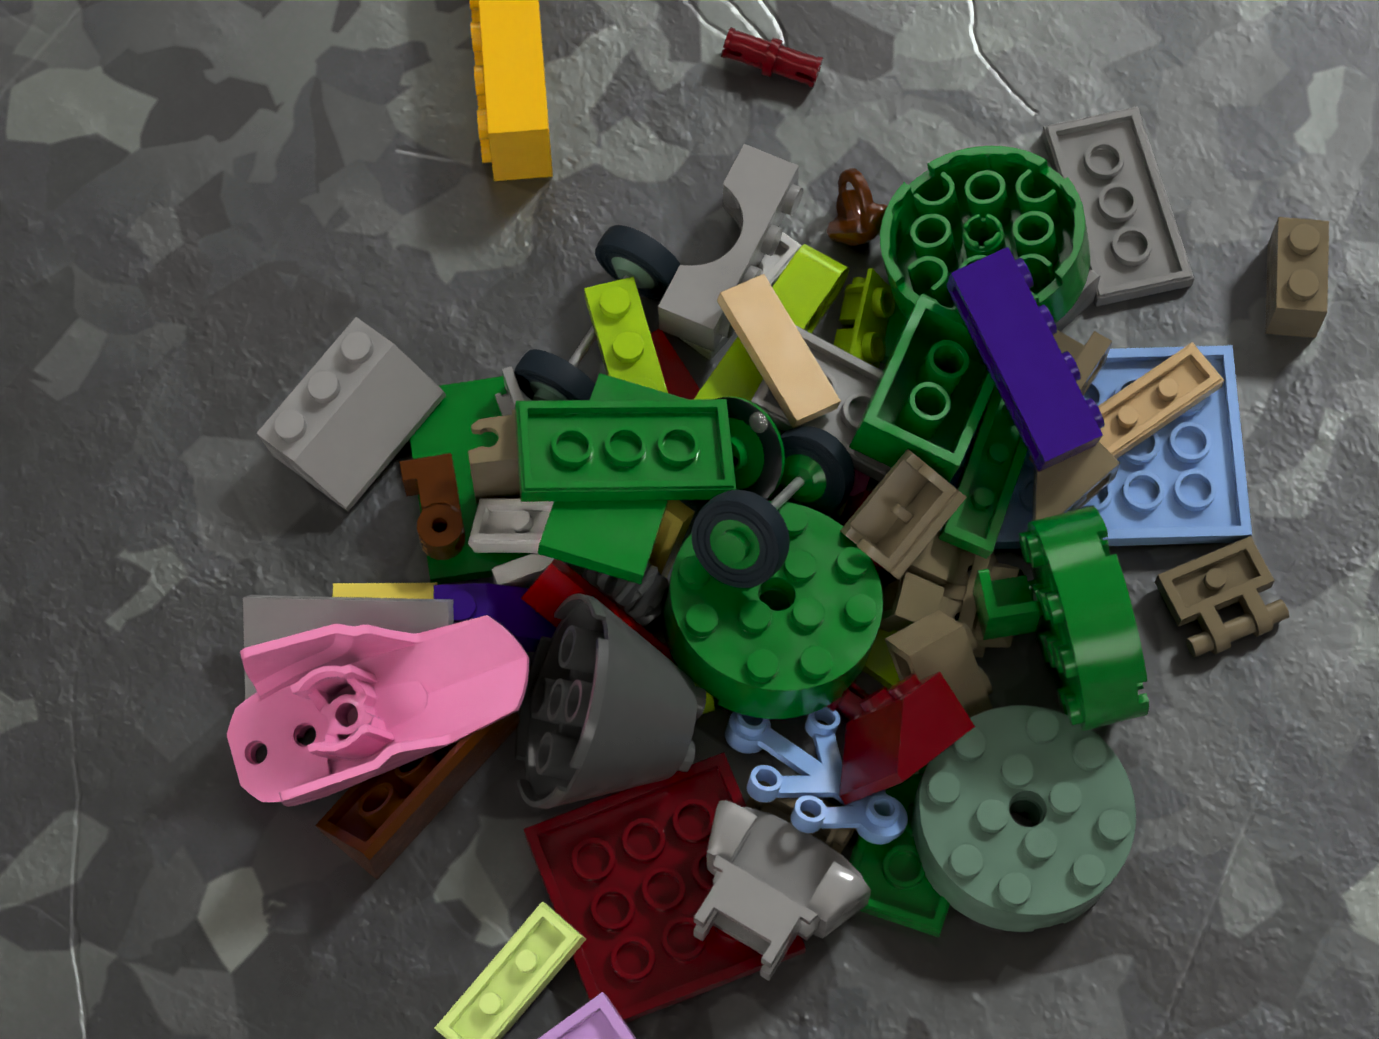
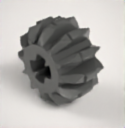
[581,562,669,628]

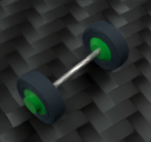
[692,426,855,588]

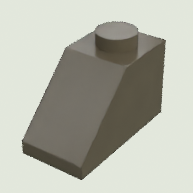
[1032,442,1120,521]

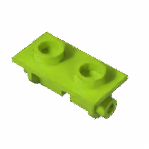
[833,268,895,369]

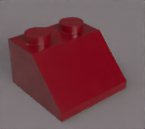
[839,671,975,805]

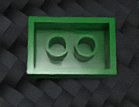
[849,296,995,482]

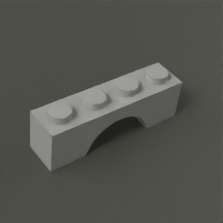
[658,144,803,352]

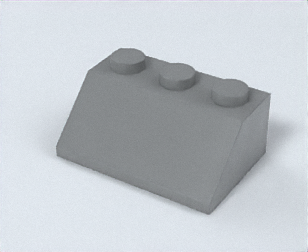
[256,317,446,512]

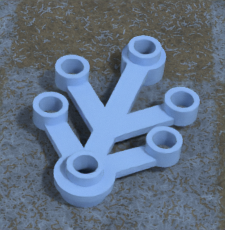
[725,707,908,845]

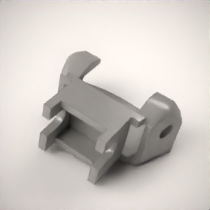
[694,800,871,981]

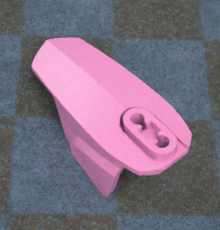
[227,615,529,807]

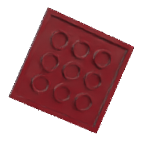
[523,752,806,1023]

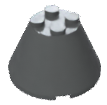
[515,593,706,809]

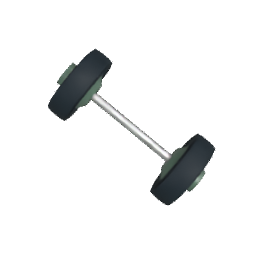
[514,225,681,401]

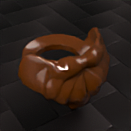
[826,168,888,246]

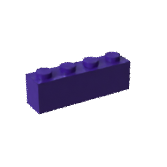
[946,247,1104,472]

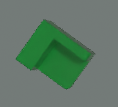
[973,569,1042,640]

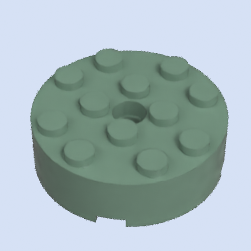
[911,705,1136,932]

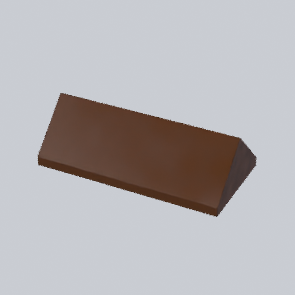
[315,711,520,880]

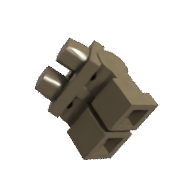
[879,530,1024,658]

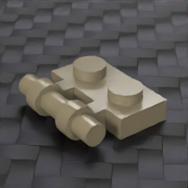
[1155,536,1289,658]

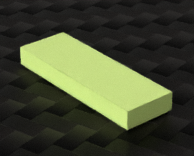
[435,901,586,1039]

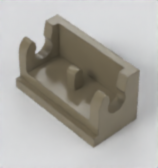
[468,410,520,504]
[840,449,967,580]

